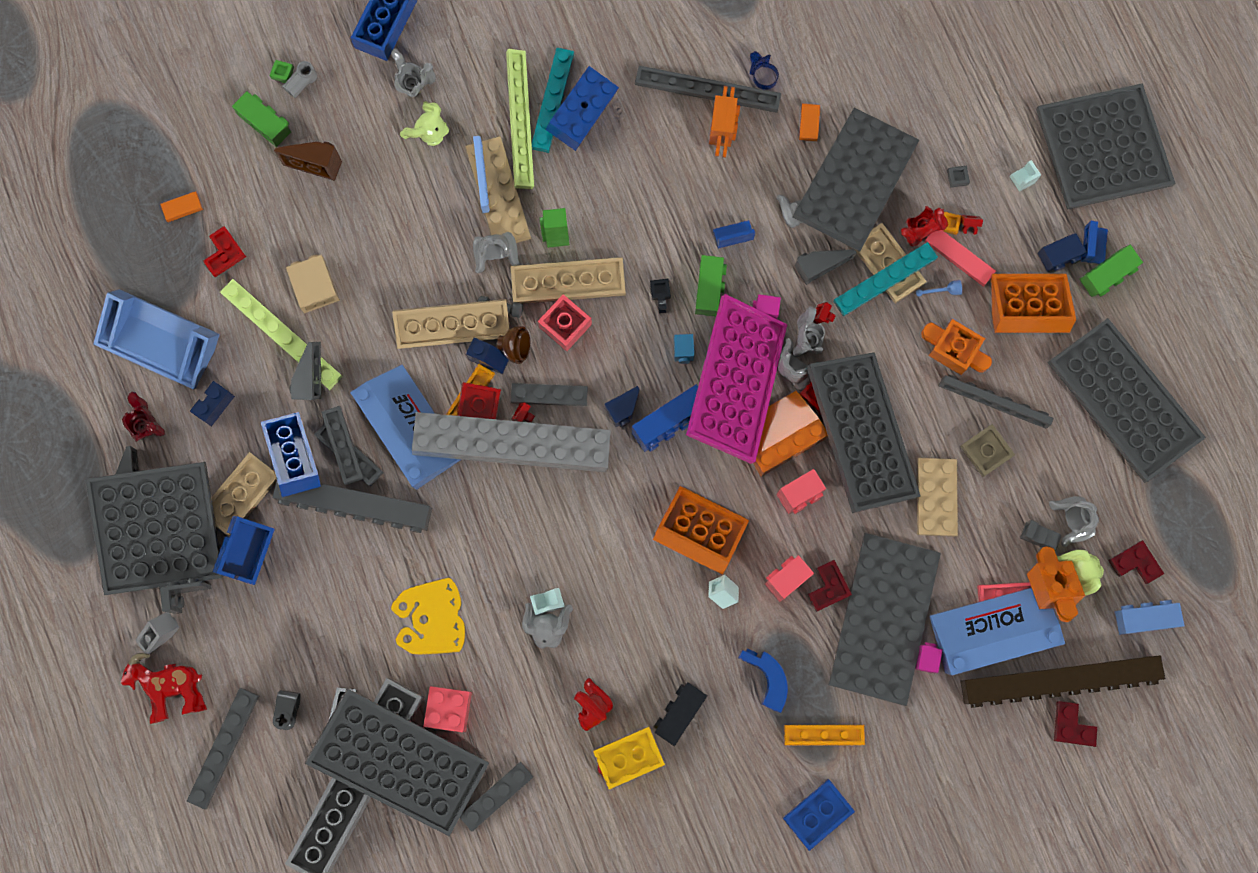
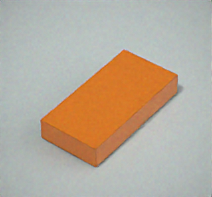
[799,103,820,142]
[160,191,203,222]

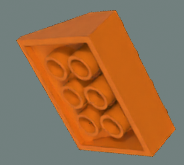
[991,274,1076,333]
[753,390,828,477]
[653,486,749,575]

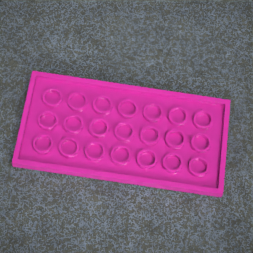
[686,294,787,464]

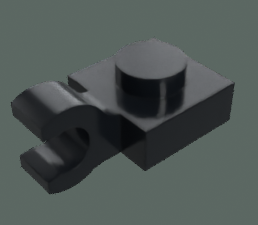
[650,278,671,314]

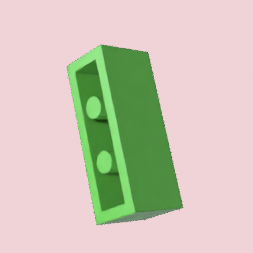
[232,91,291,147]
[539,208,570,248]
[1079,244,1143,297]
[695,255,727,317]

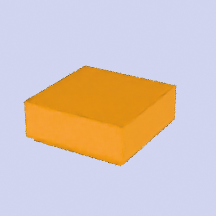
[943,212,961,235]

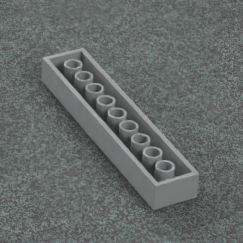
[412,412,610,472]
[285,678,425,873]

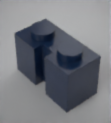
[1037,233,1086,272]
[190,381,235,427]

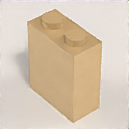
[286,255,340,313]

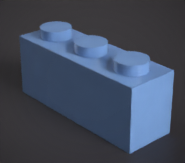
[1115,600,1184,635]

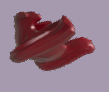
[122,392,165,442]

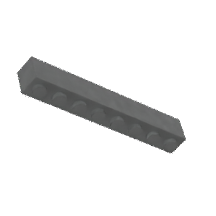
[272,482,432,533]

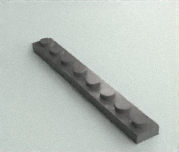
[635,66,781,113]

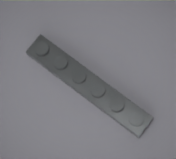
[939,375,1054,429]
[186,688,259,810]

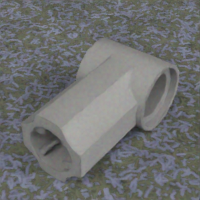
[282,61,317,98]

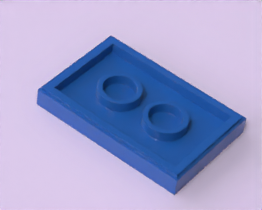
[783,779,855,851]

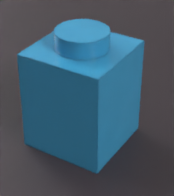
[674,334,694,364]

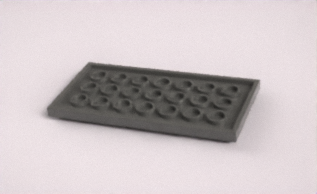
[793,108,919,251]
[1048,318,1206,483]
[806,352,921,513]
[828,533,941,706]
[305,688,489,836]

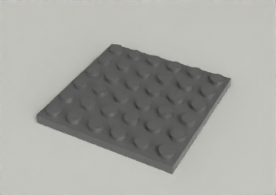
[1036,83,1176,210]
[85,462,224,595]

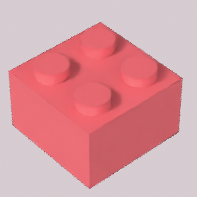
[538,294,592,352]
[776,469,826,514]
[765,555,814,602]
[423,686,472,732]

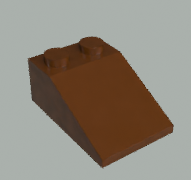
[274,141,342,181]

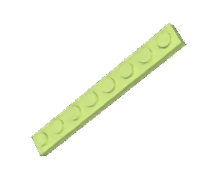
[506,49,534,189]
[220,279,343,390]

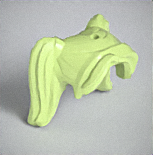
[400,101,449,146]
[1057,549,1104,596]

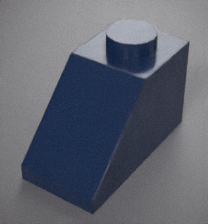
[466,338,509,375]
[604,386,640,427]

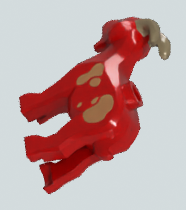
[121,653,207,724]

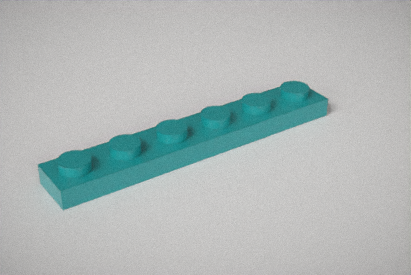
[532,48,574,153]
[833,242,938,317]

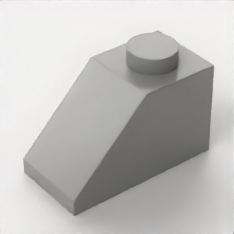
[135,612,179,654]

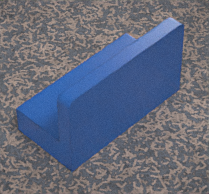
[713,220,755,249]
[1081,221,1108,264]

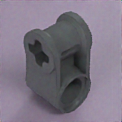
[273,690,301,730]

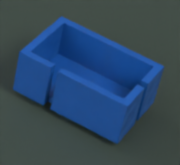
[212,516,275,585]

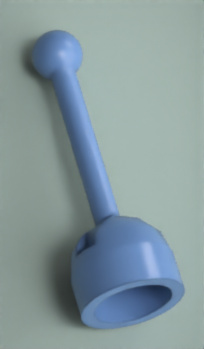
[916,280,962,297]

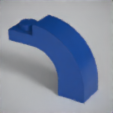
[738,649,788,713]

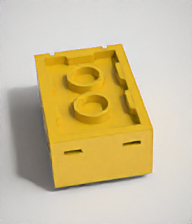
[593,726,665,789]

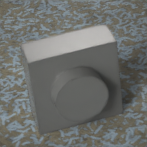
[947,165,970,188]

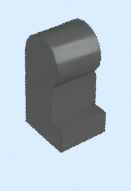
[1020,520,1062,551]

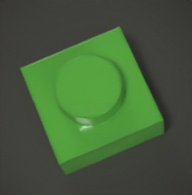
[269,60,294,83]

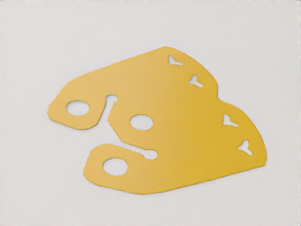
[391,578,465,655]

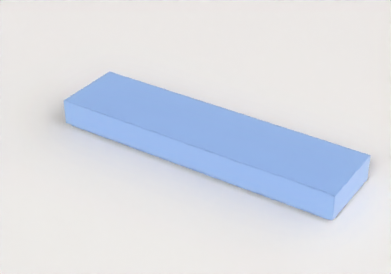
[473,136,490,213]

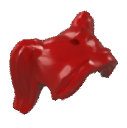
[901,206,949,247]
[574,678,613,731]

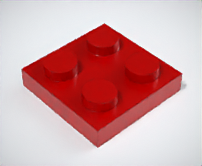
[457,382,501,419]

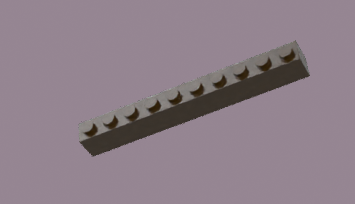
[960,655,1166,708]

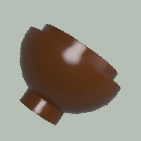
[497,326,531,364]

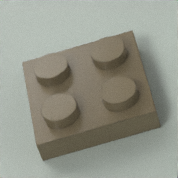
[960,424,1015,477]

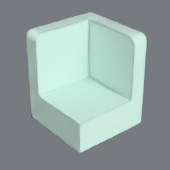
[1010,160,1041,192]
[708,575,739,609]
[530,588,565,615]

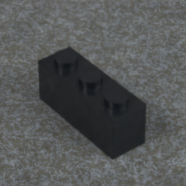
[653,682,708,747]

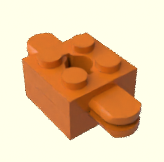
[709,86,740,158]
[921,319,992,375]
[1027,546,1085,622]

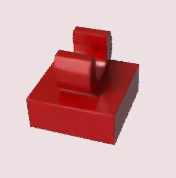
[960,215,983,235]
[813,302,836,324]
[511,402,535,423]

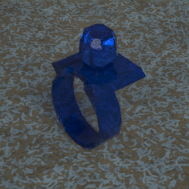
[749,51,779,90]

